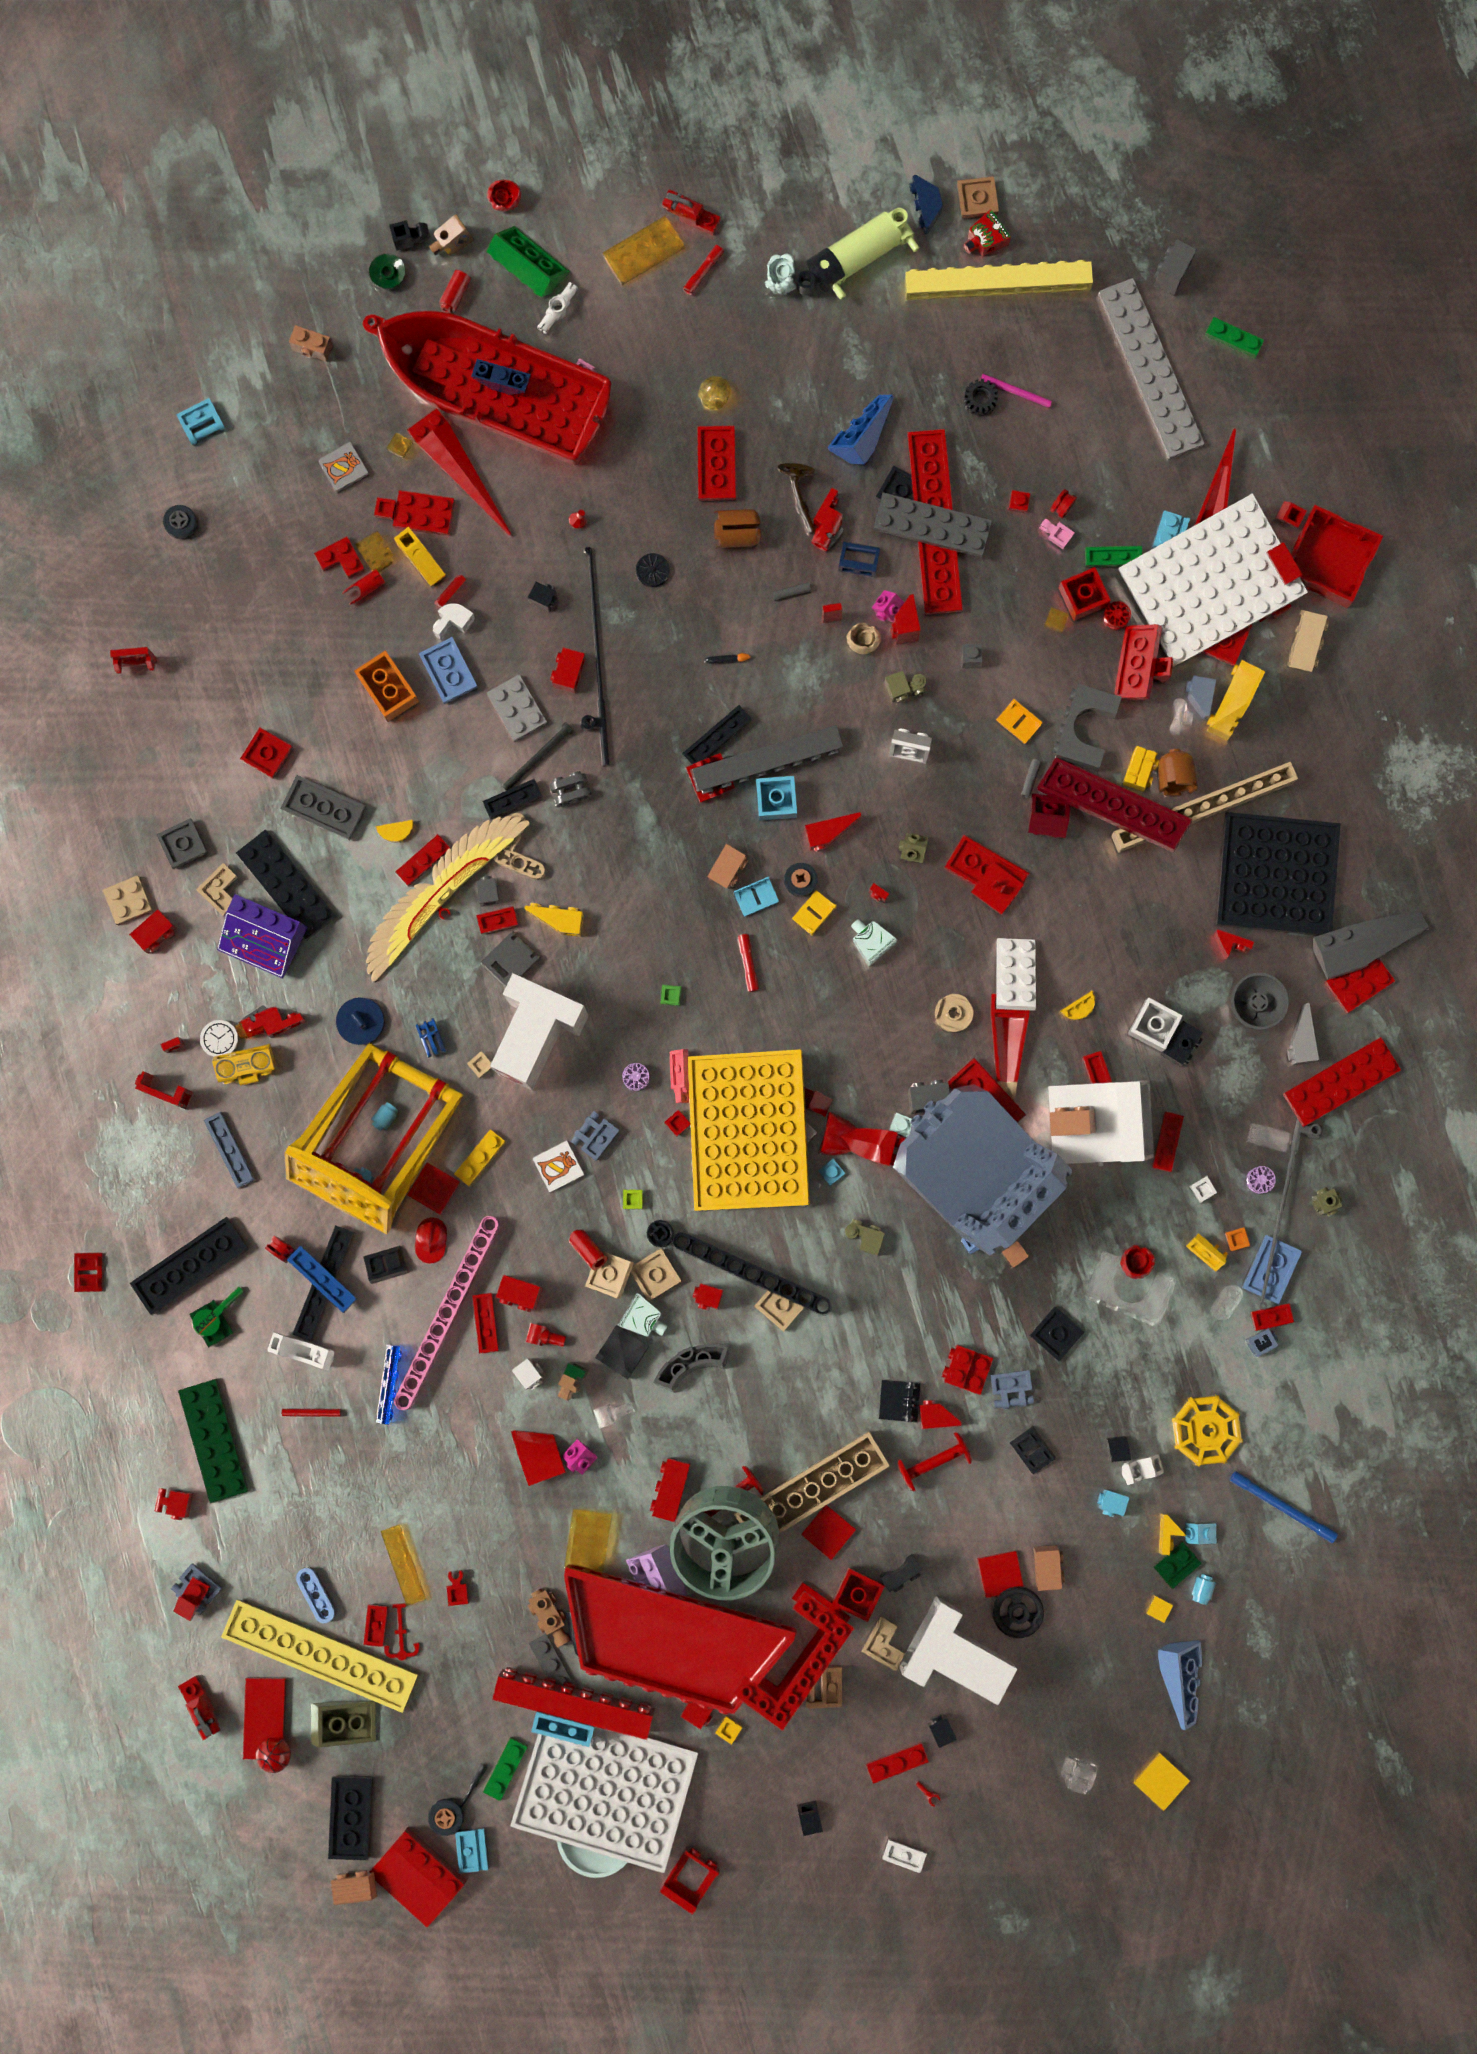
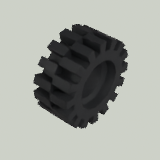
[964,379,999,416]

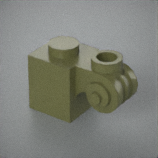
[884,671,926,703]
[845,1219,885,1256]

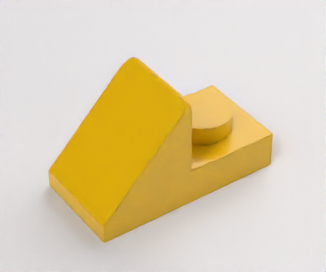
[1159,1513,1186,1555]

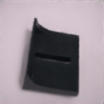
[363,1245,408,1284]
[1010,1425,1056,1475]

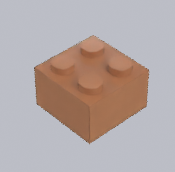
[1050,1106,1096,1136]

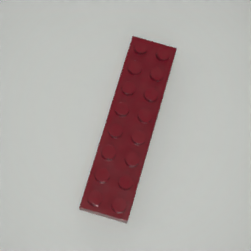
[1037,757,1192,853]

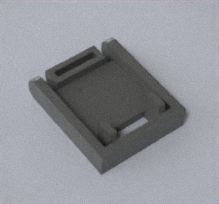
[481,931,540,988]

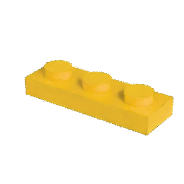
[454,1129,506,1187]

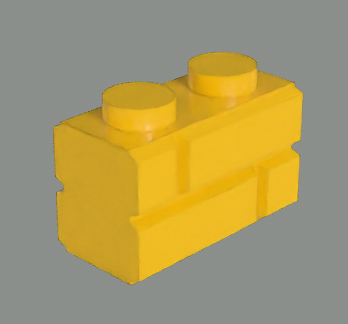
[1122,746,1159,792]

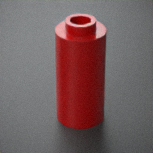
[439,270,471,313]
[569,1229,607,1270]

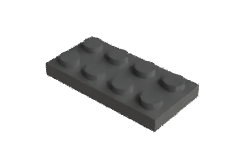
[280,775,366,841]

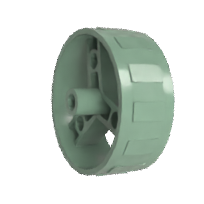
[670,1486,779,1600]

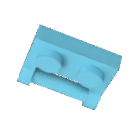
[176,398,225,445]

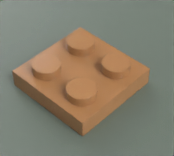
[957,176,999,219]

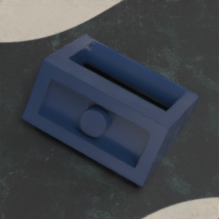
[838,541,880,578]

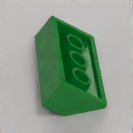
[486,226,570,297]

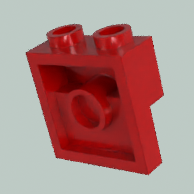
[941,1345,993,1395]

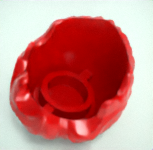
[487,179,521,212]
[1120,1245,1155,1279]

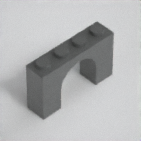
[1052,684,1122,772]

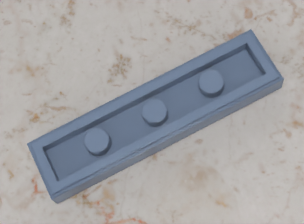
[204,1112,256,1189]

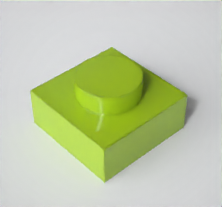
[623,1190,643,1209]

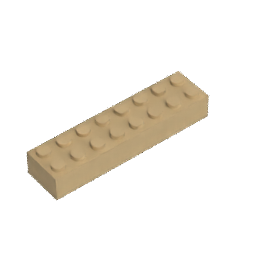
[734,1431,889,1549]

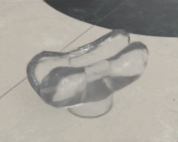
[1169,698,1193,736]

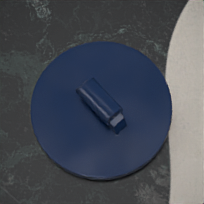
[336,997,384,1045]

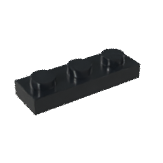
[482,779,542,820]

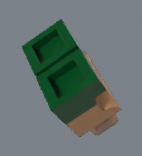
[558,1362,589,1401]

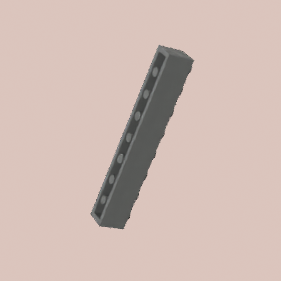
[690,725,843,794]

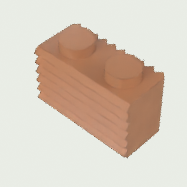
[331,1870,377,1905]

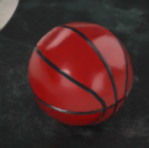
[256,1737,291,1773]

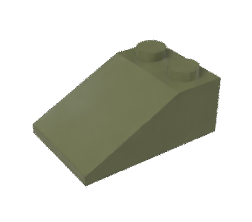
[311,1701,376,1748]

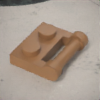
[806,1665,842,1708]

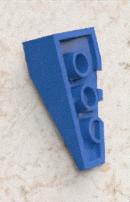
[828,395,894,464]

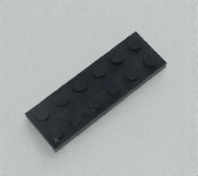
[236,829,336,940]
[129,1217,249,1315]

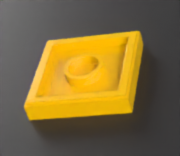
[1133,1753,1190,1811]

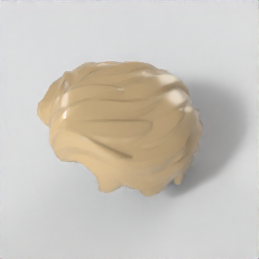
[846,623,881,654]

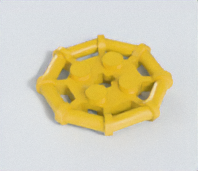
[1171,1394,1243,1467]

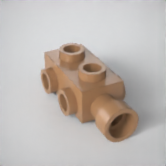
[528,1589,571,1648]

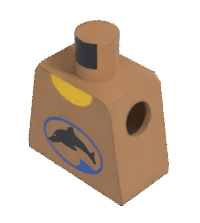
[429,214,475,256]

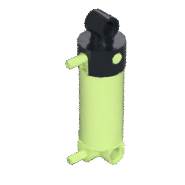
[797,208,920,300]

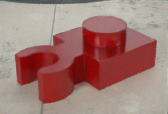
[446,1570,469,1606]

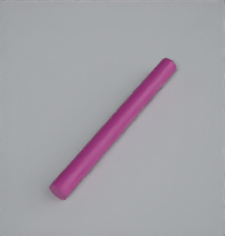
[980,374,1052,408]

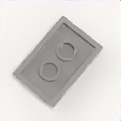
[486,675,547,742]

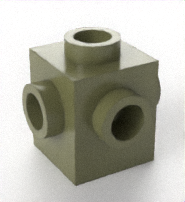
[898,833,928,863]
[1312,1187,1342,1216]

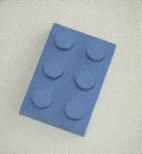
[419,637,478,704]
[1242,1235,1302,1305]

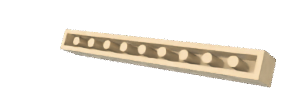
[1111,762,1298,853]

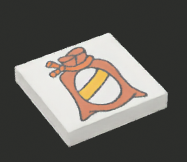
[532,1141,584,1193]

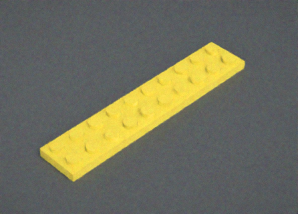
[221,1599,419,1713]

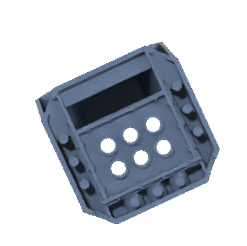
[893,1084,1072,1256]

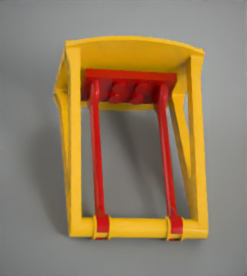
[285,1043,463,1235]

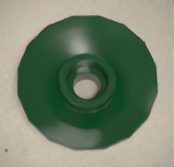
[369,254,405,289]

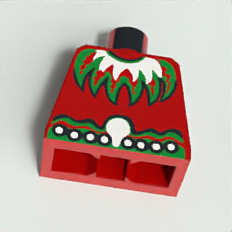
[963,209,1011,256]

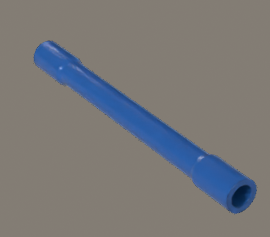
[1229,1471,1338,1543]

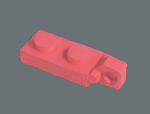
[670,1049,689,1103]

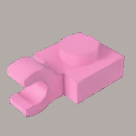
[1040,519,1074,549]

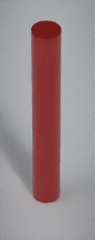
[282,1409,341,1417]

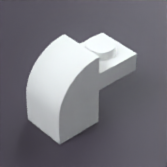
[433,604,475,640]
[1122,1454,1164,1485]

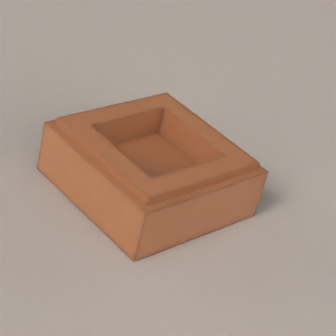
[1002,1241,1029,1268]

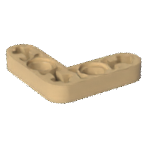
[493,813,545,880]

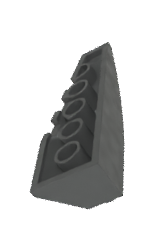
[1313,912,1429,980]

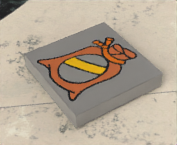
[318,442,369,493]

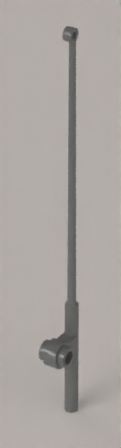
[1259,1118,1323,1310]

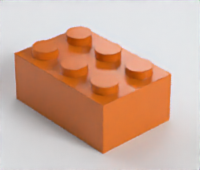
[354,650,419,722]

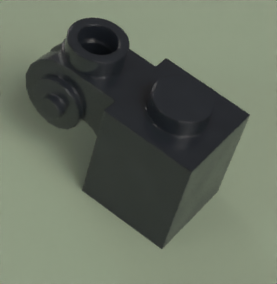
[389,220,430,251]

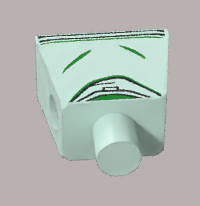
[851,919,897,967]
[618,1293,668,1337]

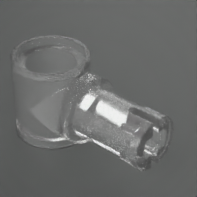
[593,1402,634,1428]

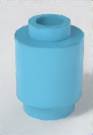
[371,1102,399,1131]
[1192,1574,1216,1605]

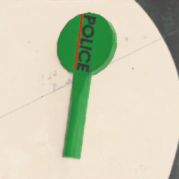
[192,1287,244,1337]

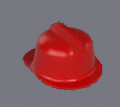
[415,1217,447,1264]

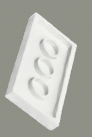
[996,938,1036,1010]

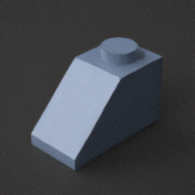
[1186,676,1216,721]

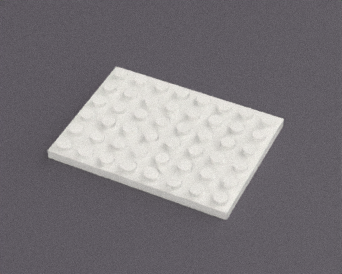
[1118,493,1308,667]
[510,1727,698,1873]

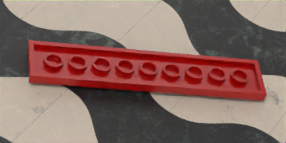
[907,429,963,615]

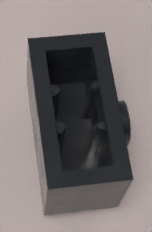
[1161,1021,1203,1067]

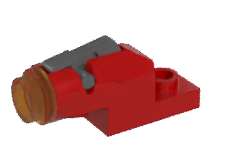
[235,1005,306,1039]

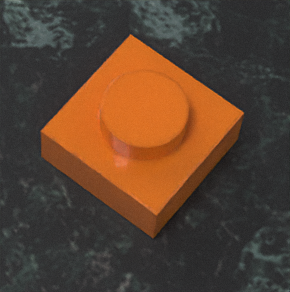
[1225,1227,1250,1252]

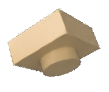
[467,1051,492,1079]

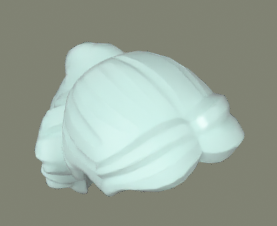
[765,254,796,295]

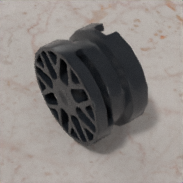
[646,1220,674,1248]

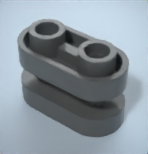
[549,771,592,807]

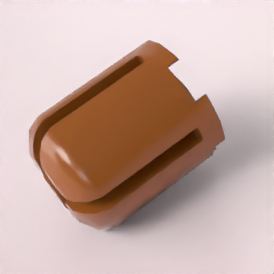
[714,509,761,549]

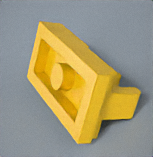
[1186,1233,1228,1272]

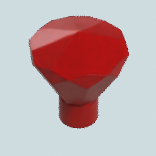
[569,509,586,529]

